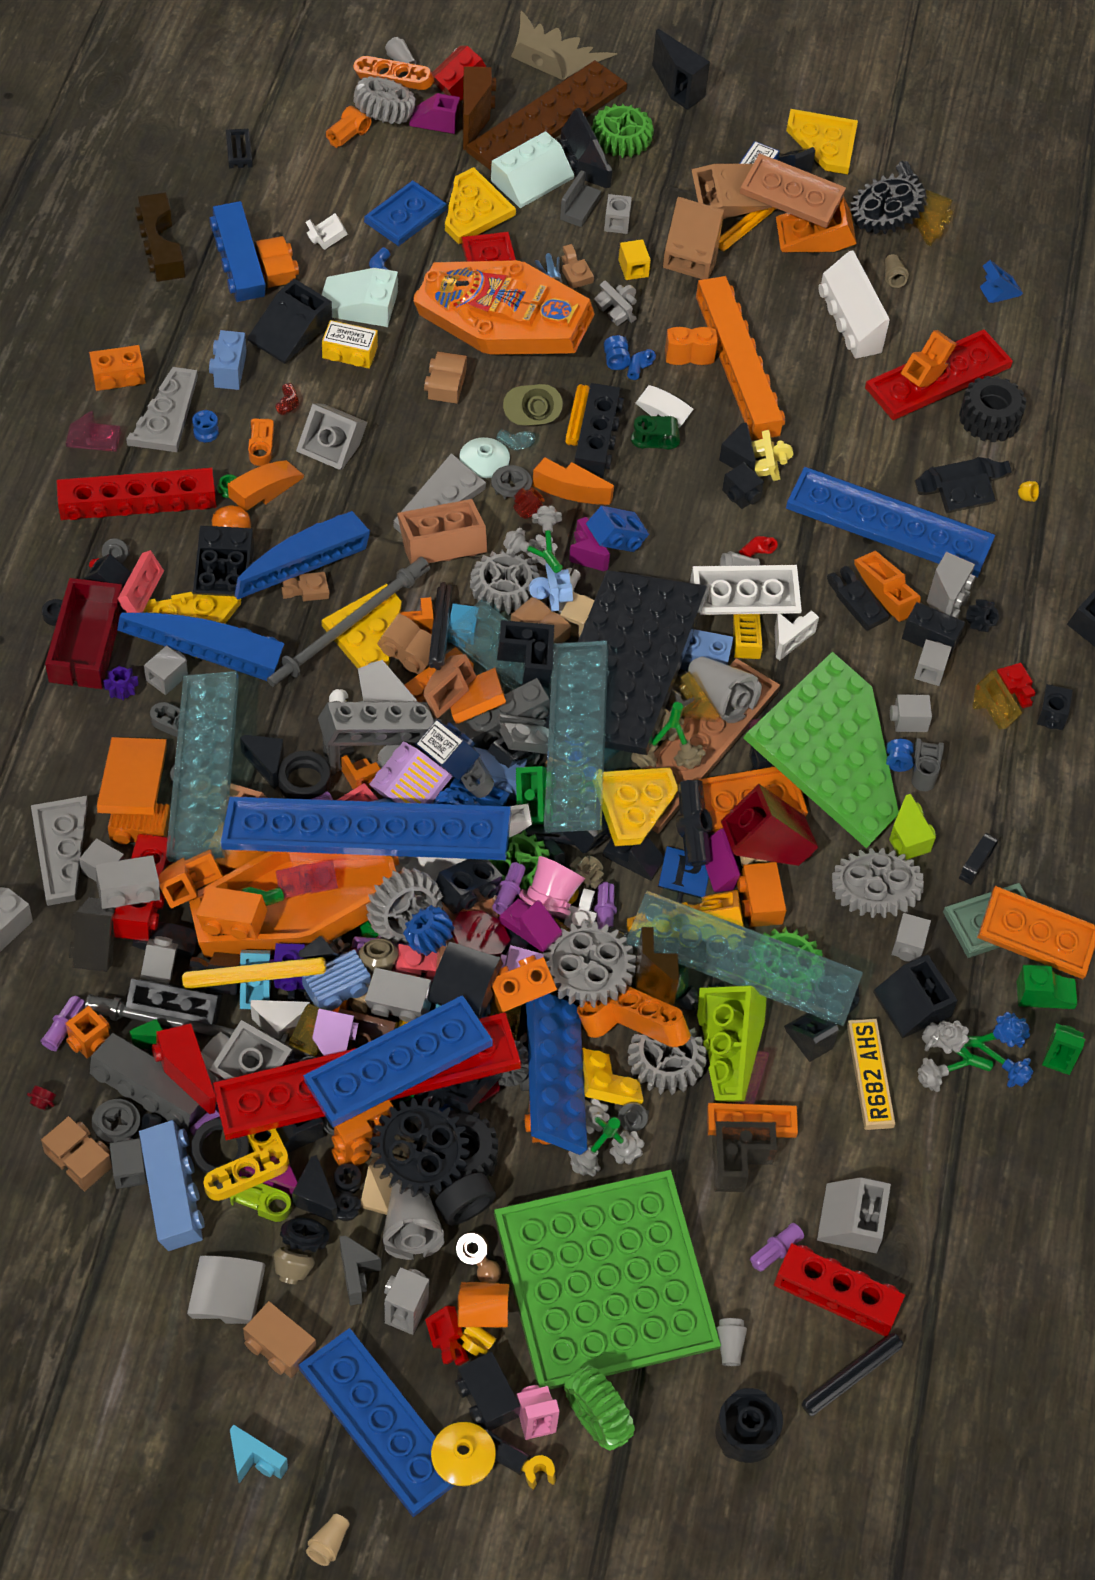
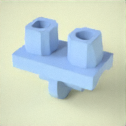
[529,564,573,611]

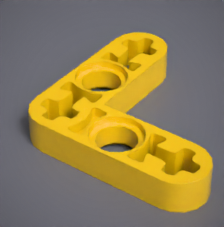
[203,1128,289,1201]

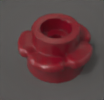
[27,1085,56,1111]

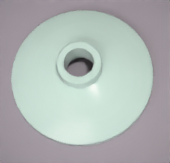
[460,438,510,478]

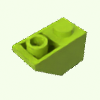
[889,794,936,860]

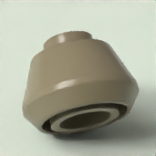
[358,939,398,975]
[273,1247,315,1284]

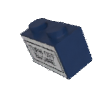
[416,719,480,780]

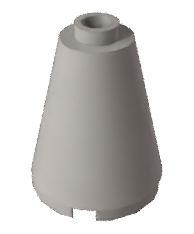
[688,656,762,723]
[382,1183,444,1260]

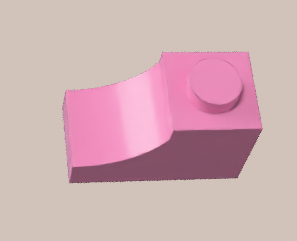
[517,1385,559,1440]

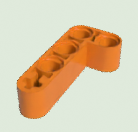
[577,986,691,1047]

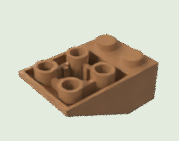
[691,164,772,219]
[663,197,724,280]

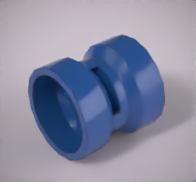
[604,335,631,370]

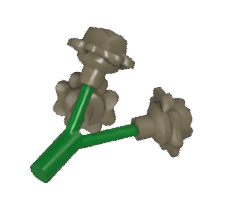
[631,702,706,769]

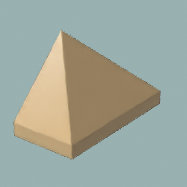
[361,1156,406,1215]

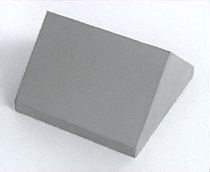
[209,1020,292,1081]

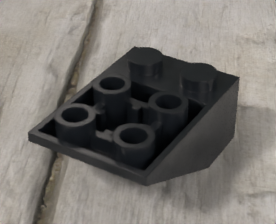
[652,29,710,110]
[247,278,332,364]
[193,526,254,597]

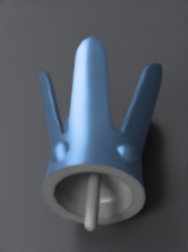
[535,253,562,283]

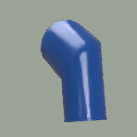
[369,247,390,270]
[627,349,656,380]

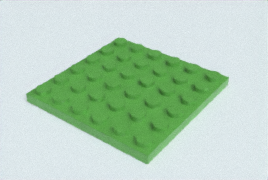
[494,1170,721,1390]

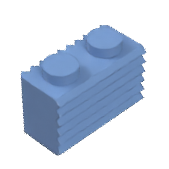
[302,949,371,1011]

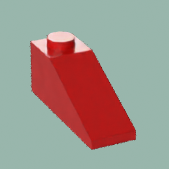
[152,1023,216,1114]

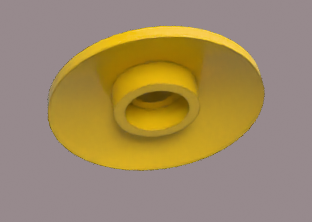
[431,1422,496,1486]

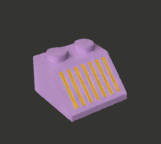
[369,741,453,804]

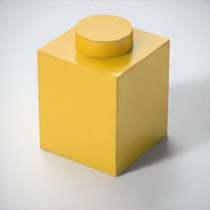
[618,240,651,280]

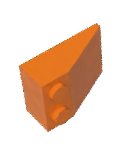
[776,196,857,252]

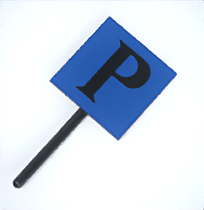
[658,846,709,907]

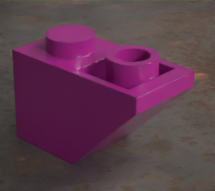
[410,93,460,134]

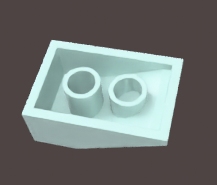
[322,268,398,327]

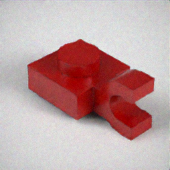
[996,663,1036,709]
[425,1306,469,1366]

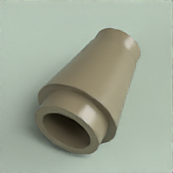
[885,254,909,288]

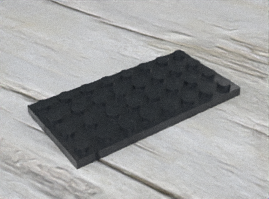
[543,570,708,755]

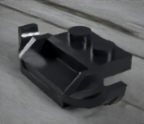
[915,457,1012,514]
[414,1073,503,1113]

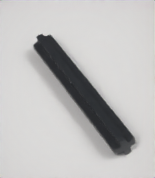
[428,582,453,670]

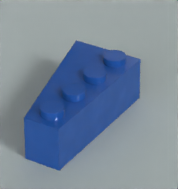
[209,201,265,302]

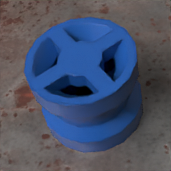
[192,410,219,443]
[886,739,914,772]

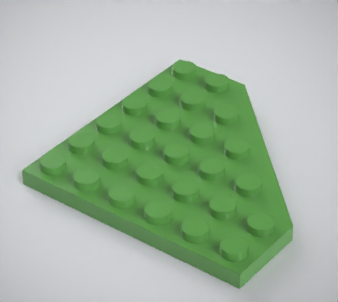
[743,652,899,848]

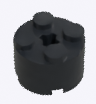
[715,1388,783,1463]

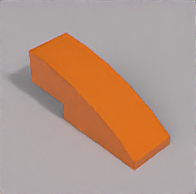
[532,457,614,505]
[228,460,304,511]
[854,551,920,622]

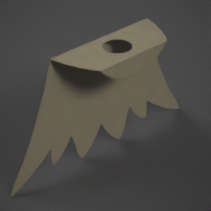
[511,11,617,80]

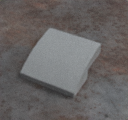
[187,1256,266,1324]

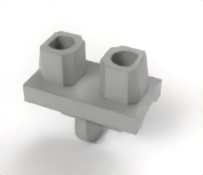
[594,281,637,326]

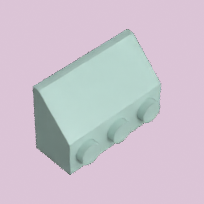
[491,131,574,208]

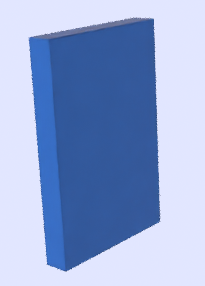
[364,180,447,246]

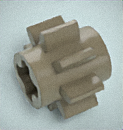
[570,855,604,890]

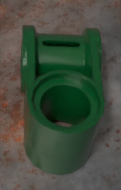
[631,415,680,450]

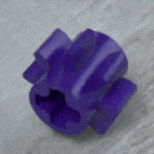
[104,666,139,700]

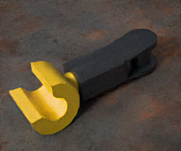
[483,1428,556,1490]

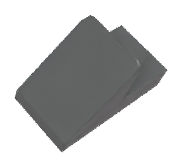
[339,1236,381,1306]

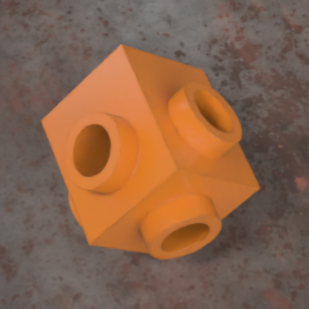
[65,1006,110,1059]

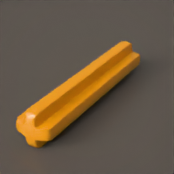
[565,384,590,446]

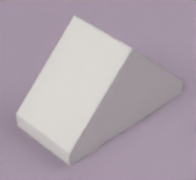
[251,1000,310,1039]

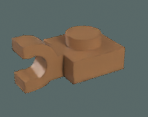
[562,244,594,289]
[282,572,329,601]

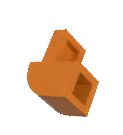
[901,330,957,387]
[158,849,223,909]

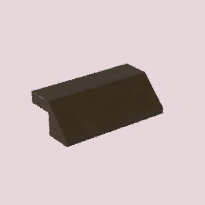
[632,927,679,1006]

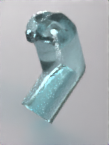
[496,429,535,451]

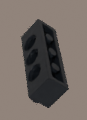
[574,383,624,479]

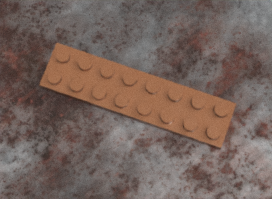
[641,658,780,834]

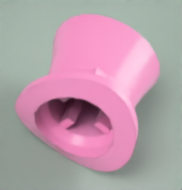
[519,856,586,919]

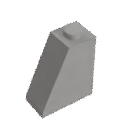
[358,660,418,702]

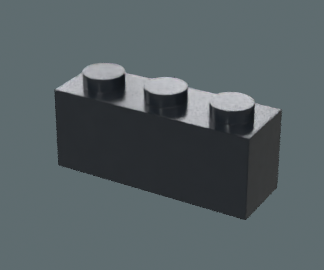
[126,977,223,1025]

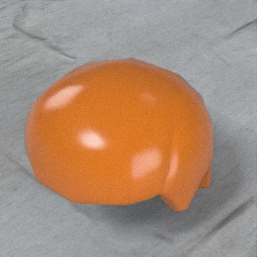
[212,505,251,528]

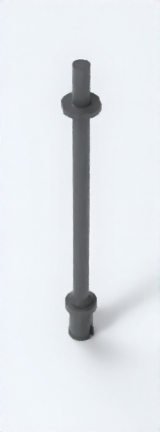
[267,557,430,687]
[85,994,315,1057]

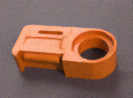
[248,419,274,466]

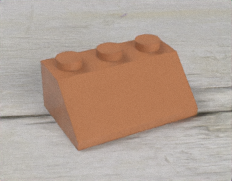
[397,499,487,564]

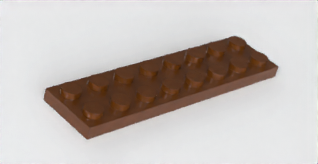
[466,60,627,170]

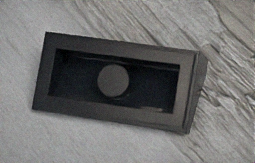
[298,936,342,961]

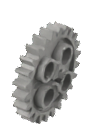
[832,848,924,918]
[542,921,636,1008]

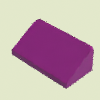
[705,829,740,892]

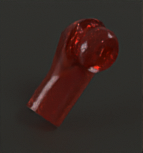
[275,383,299,415]

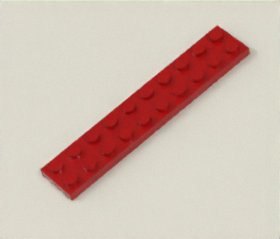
[213,1012,521,1140]

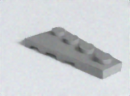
[126,367,198,452]
[394,453,486,533]
[31,796,88,906]

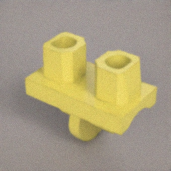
[751,430,793,481]

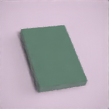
[943,883,1027,958]

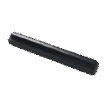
[802,1333,903,1416]

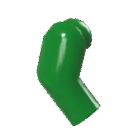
[242,887,284,906]

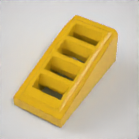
[733,614,762,659]

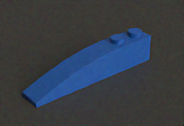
[235,511,370,600]
[117,613,284,681]

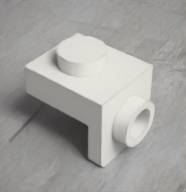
[306,214,348,250]

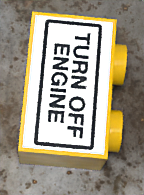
[322,320,378,368]

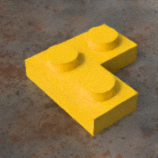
[582,1048,643,1105]

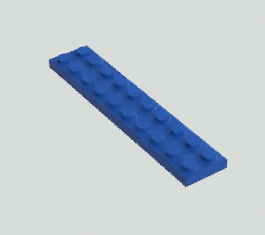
[221,797,512,860]

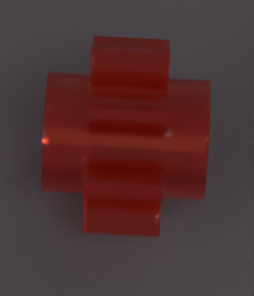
[513,488,545,519]

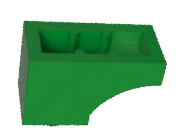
[1016,965,1077,1009]
[1042,1023,1085,1075]

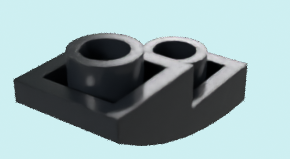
[132,921,197,960]

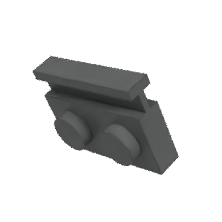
[495,714,559,755]

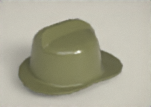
[503,384,563,426]

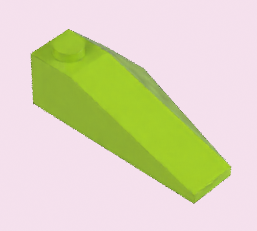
[697,986,767,1102]

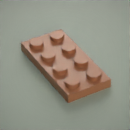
[740,153,846,228]

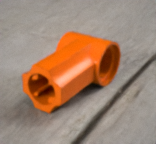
[326,106,372,148]

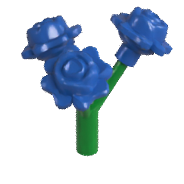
[964,1012,1033,1087]

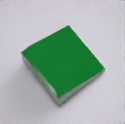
[130,1019,162,1049]

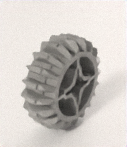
[353,76,416,124]
[470,549,540,615]
[366,867,443,944]
[628,1028,707,1095]

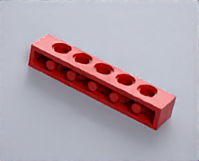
[57,468,216,520]

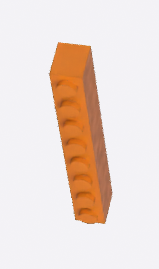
[696,276,785,441]

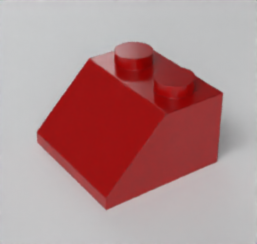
[432,46,486,101]

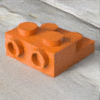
[331,1100,394,1166]

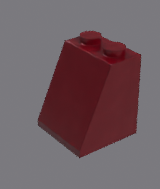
[721,784,818,866]

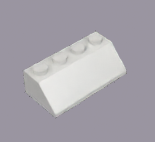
[819,251,890,359]
[690,565,802,615]

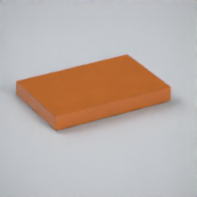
[450,668,506,724]

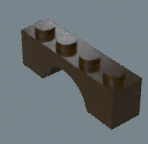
[135,192,185,282]

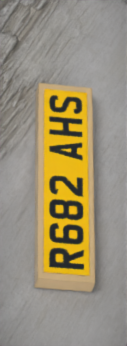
[847,1019,895,1130]

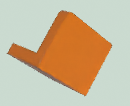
[400,597,434,634]
[341,755,380,790]

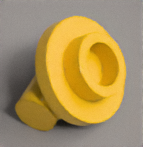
[460,1327,497,1356]

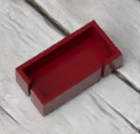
[45,578,123,689]

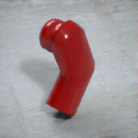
[739,536,778,557]

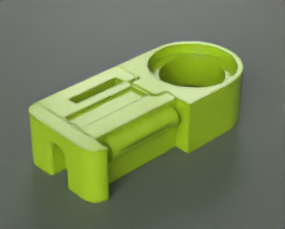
[230,1176,291,1222]

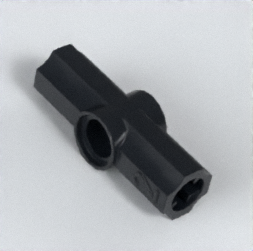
[676,780,712,867]

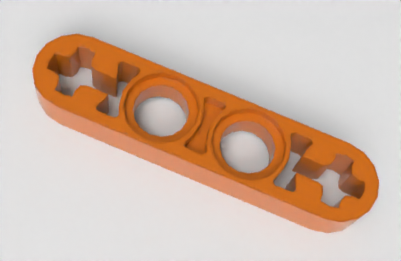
[353,56,434,90]

